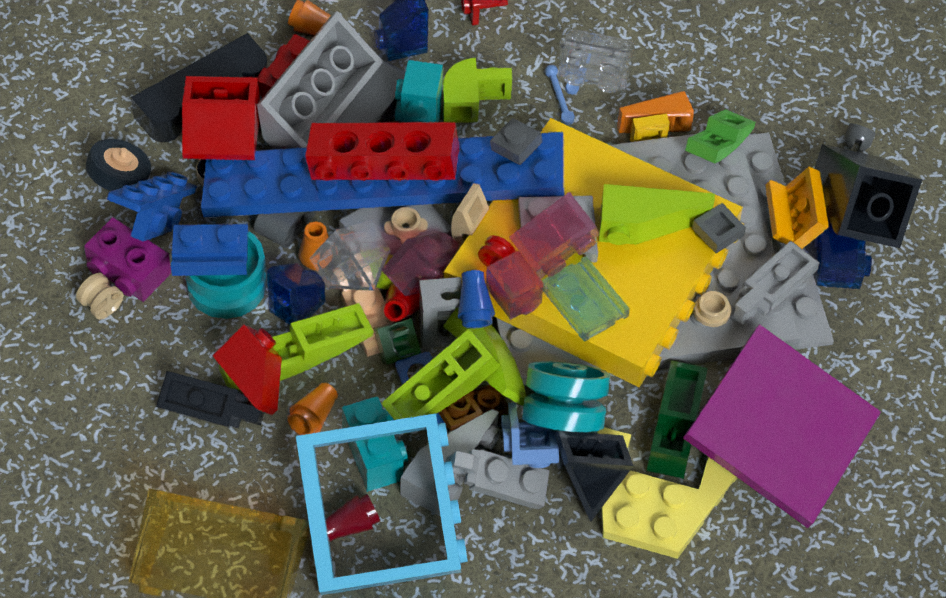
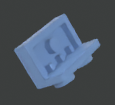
[501,403,559,468]

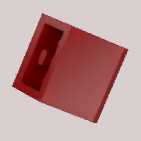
[182,76,260,160]

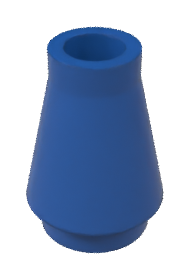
[458,270,495,329]

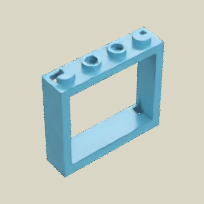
[296,414,468,595]

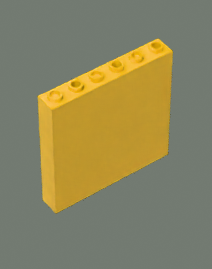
[444,118,744,387]

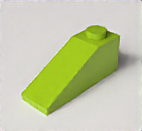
[599,184,715,245]
[381,329,501,420]

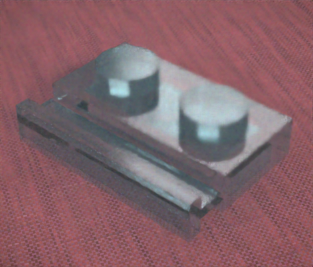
[541,256,630,342]

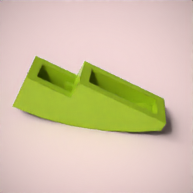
[443,307,526,406]

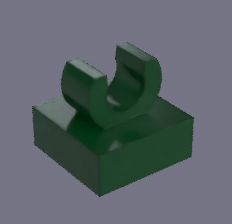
[373,317,421,365]

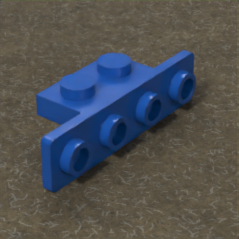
[107,172,197,242]

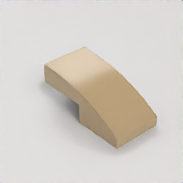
[451,183,489,252]

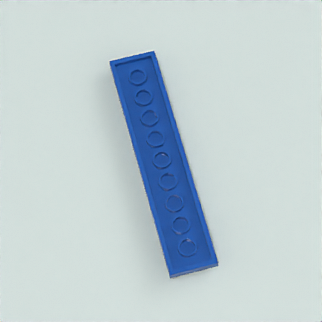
[201,132,565,218]

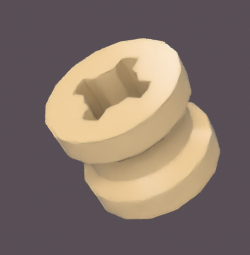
[76,273,124,320]

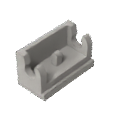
[419,277,462,351]

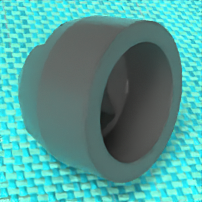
[845,123,876,152]

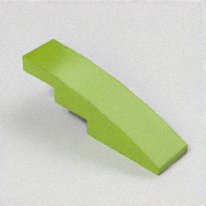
[219,303,374,394]

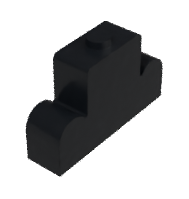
[131,33,268,142]

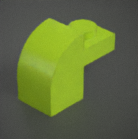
[442,58,512,123]

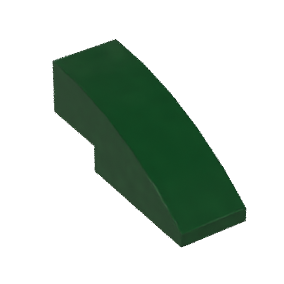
[647,360,708,479]

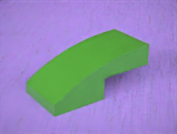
[685,109,756,164]

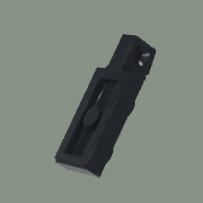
[156,371,265,429]

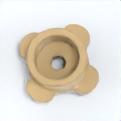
[384,207,428,246]

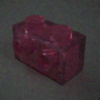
[509,192,600,279]
[381,232,459,296]

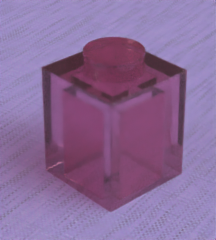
[486,251,543,320]

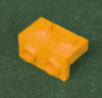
[765,167,829,249]

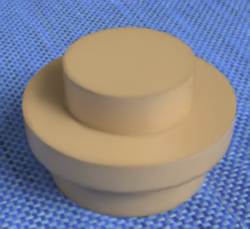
[694,291,731,327]

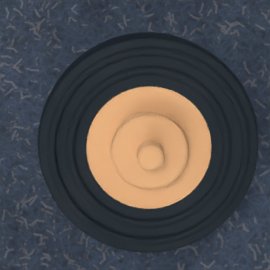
[86,139,151,191]

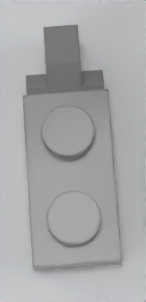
[732,241,819,325]
[446,449,549,509]

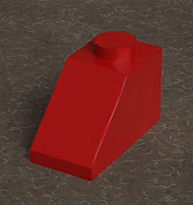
[212,324,282,415]

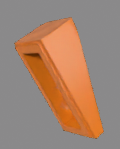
[617,91,694,133]

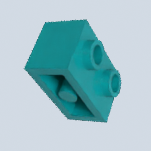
[395,60,443,123]
[342,396,408,492]

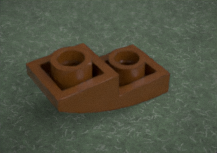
[438,385,508,431]

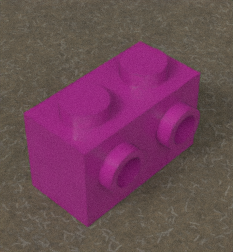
[84,217,171,302]

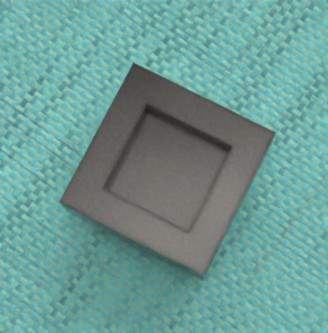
[490,118,542,165]
[692,203,746,253]

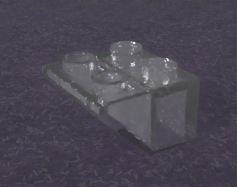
[558,28,636,93]

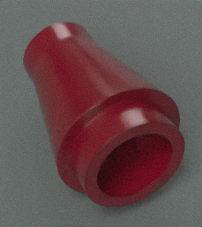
[326,494,381,542]

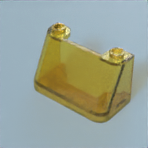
[128,488,310,598]

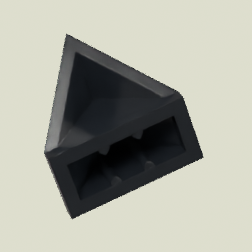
[555,430,634,522]

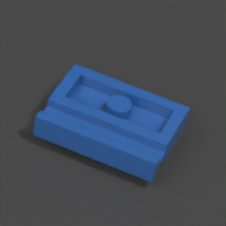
[171,224,249,276]

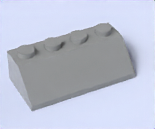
[257,11,383,150]

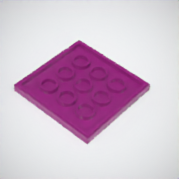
[683,324,881,528]

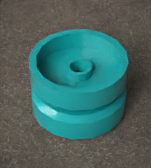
[185,232,267,319]
[522,361,610,432]

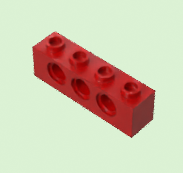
[305,122,459,181]

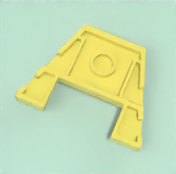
[597,427,737,559]

